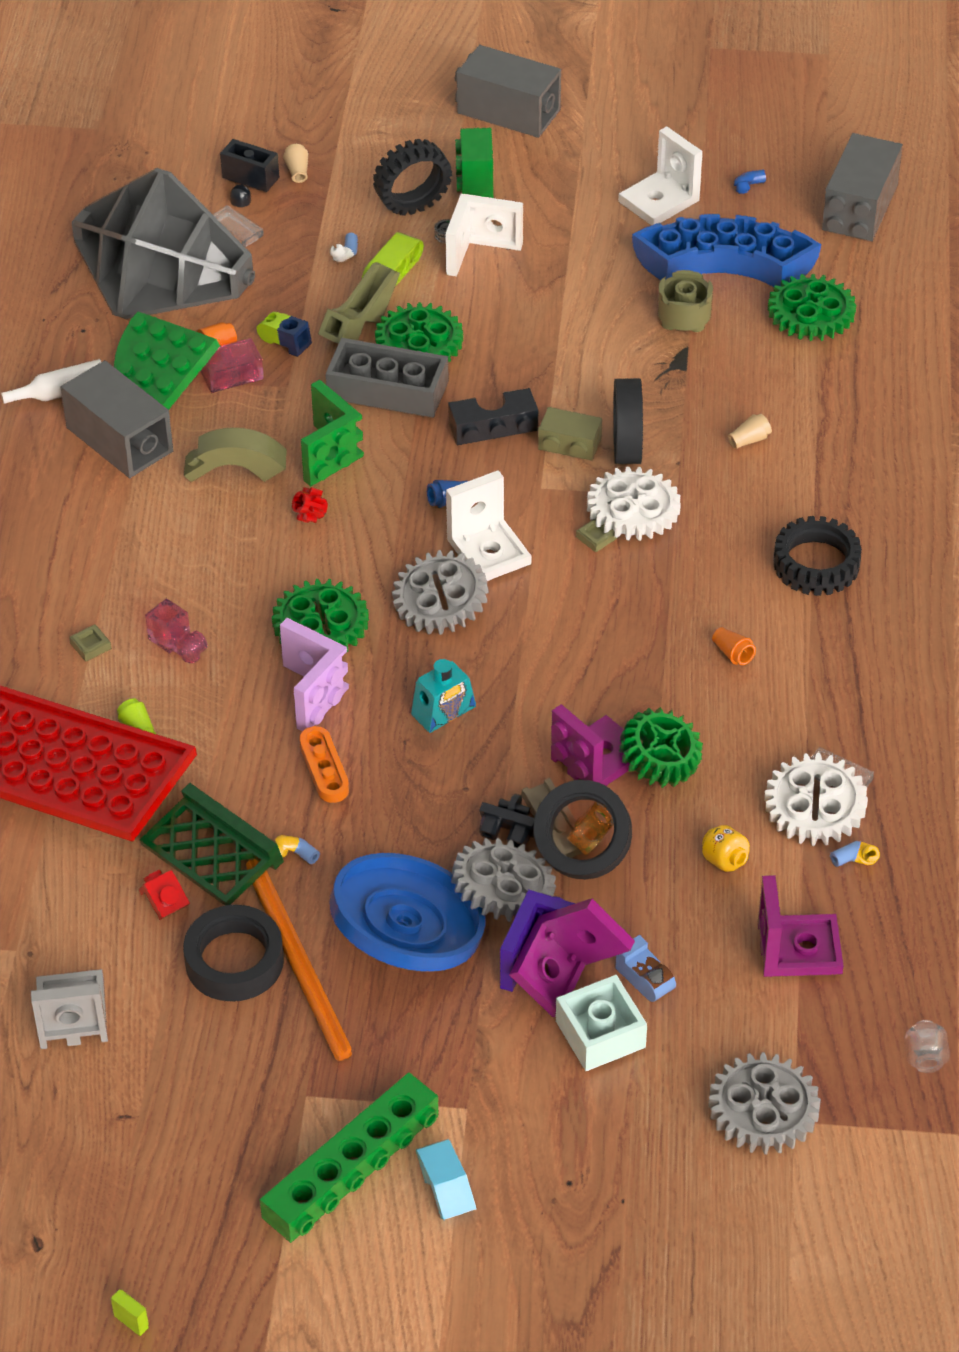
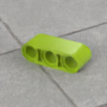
[362,232,424,287]

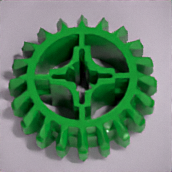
[619,707,703,788]

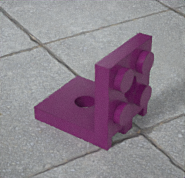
[551,704,645,786]
[757,875,844,977]
[509,898,635,1017]

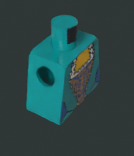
[411,659,476,733]

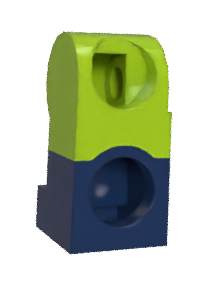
[257,312,312,357]

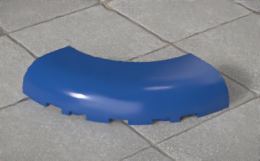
[632,214,821,287]

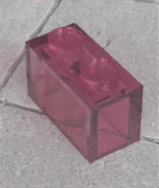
[201,338,264,393]

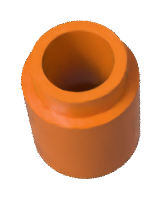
[197,322,237,353]

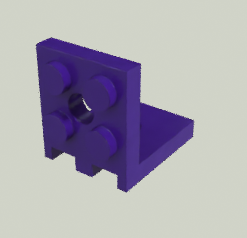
[500,889,589,992]

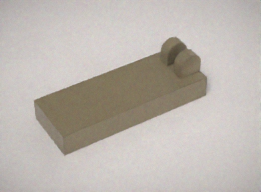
[521,778,590,858]

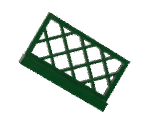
[140,783,284,906]

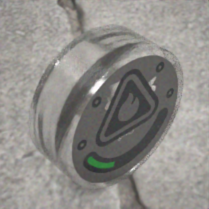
[434,219,451,243]

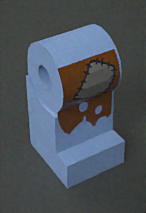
[615,935,676,1002]

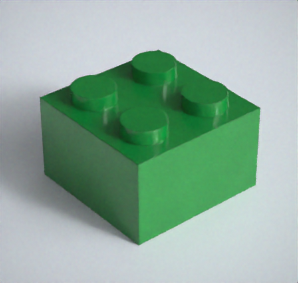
[455,128,493,198]

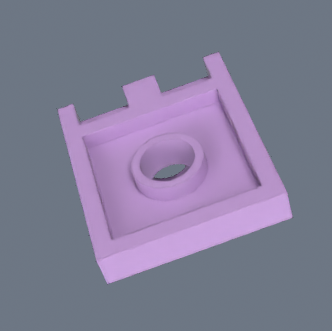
[280,618,349,731]

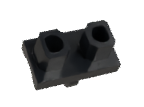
[479,793,535,848]

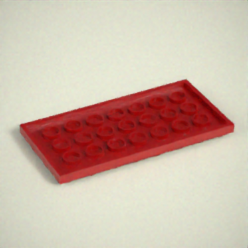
[0,685,197,842]

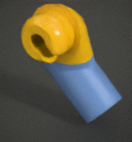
[274,835,320,864]
[830,841,880,867]

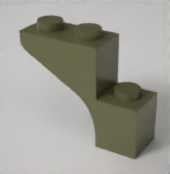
[318,262,400,344]

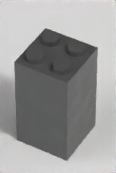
[455,45,561,138]
[822,133,903,242]
[60,360,173,478]

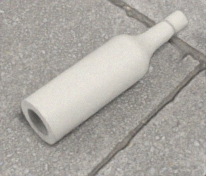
[1,359,101,404]

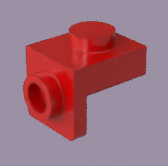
[138,869,190,920]

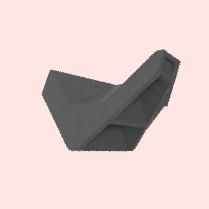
[72,168,255,319]

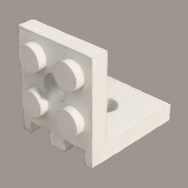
[618,127,702,225]
[446,193,523,276]
[446,470,531,581]

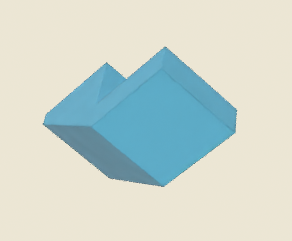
[416,1139,476,1220]

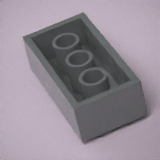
[325,338,449,418]

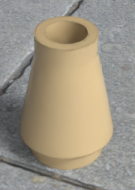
[283,144,309,183]
[728,413,772,449]

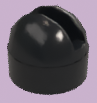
[230,184,251,207]

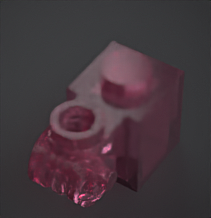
[145,598,208,663]

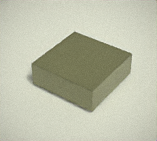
[576,519,617,552]
[69,624,111,662]

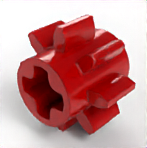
[292,487,328,523]

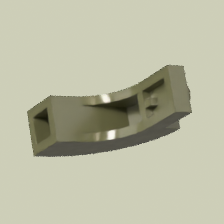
[184,428,287,482]

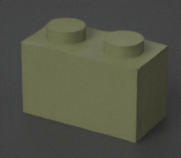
[538,407,602,461]

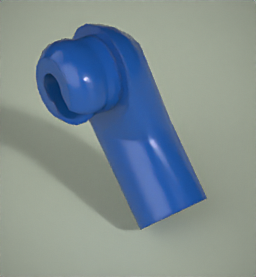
[734,169,766,194]

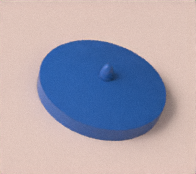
[329,853,486,971]

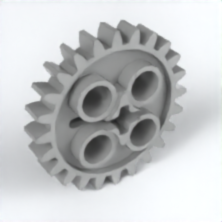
[392,550,489,634]
[451,838,556,922]
[708,1052,821,1154]

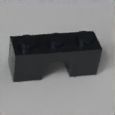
[448,388,539,445]

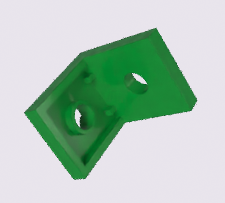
[301,380,364,487]

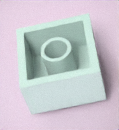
[556,975,647,1071]

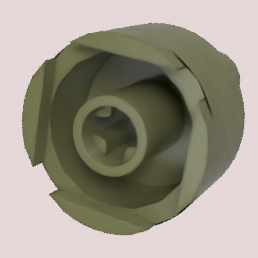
[657,270,713,332]

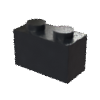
[220,139,280,192]

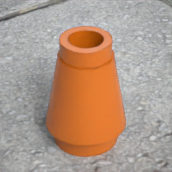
[712,627,756,665]

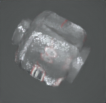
[904,1020,950,1073]

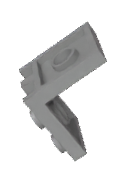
[31,969,108,1049]

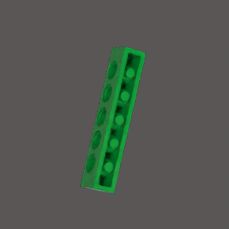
[260,1072,439,1243]

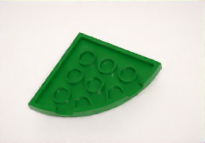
[114,311,220,410]

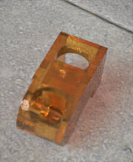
[567,802,614,856]

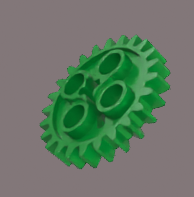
[768,274,856,341]
[375,302,463,363]
[272,579,369,652]

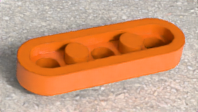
[299,726,349,803]

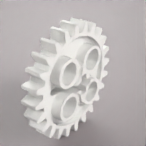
[587,466,681,541]
[765,753,868,846]

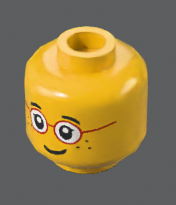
[702,825,749,872]

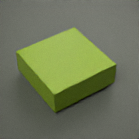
[111,1289,149,1336]

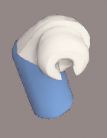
[330,233,358,262]

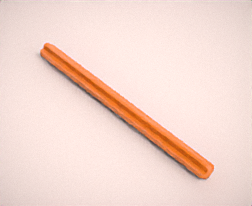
[246,859,352,1061]

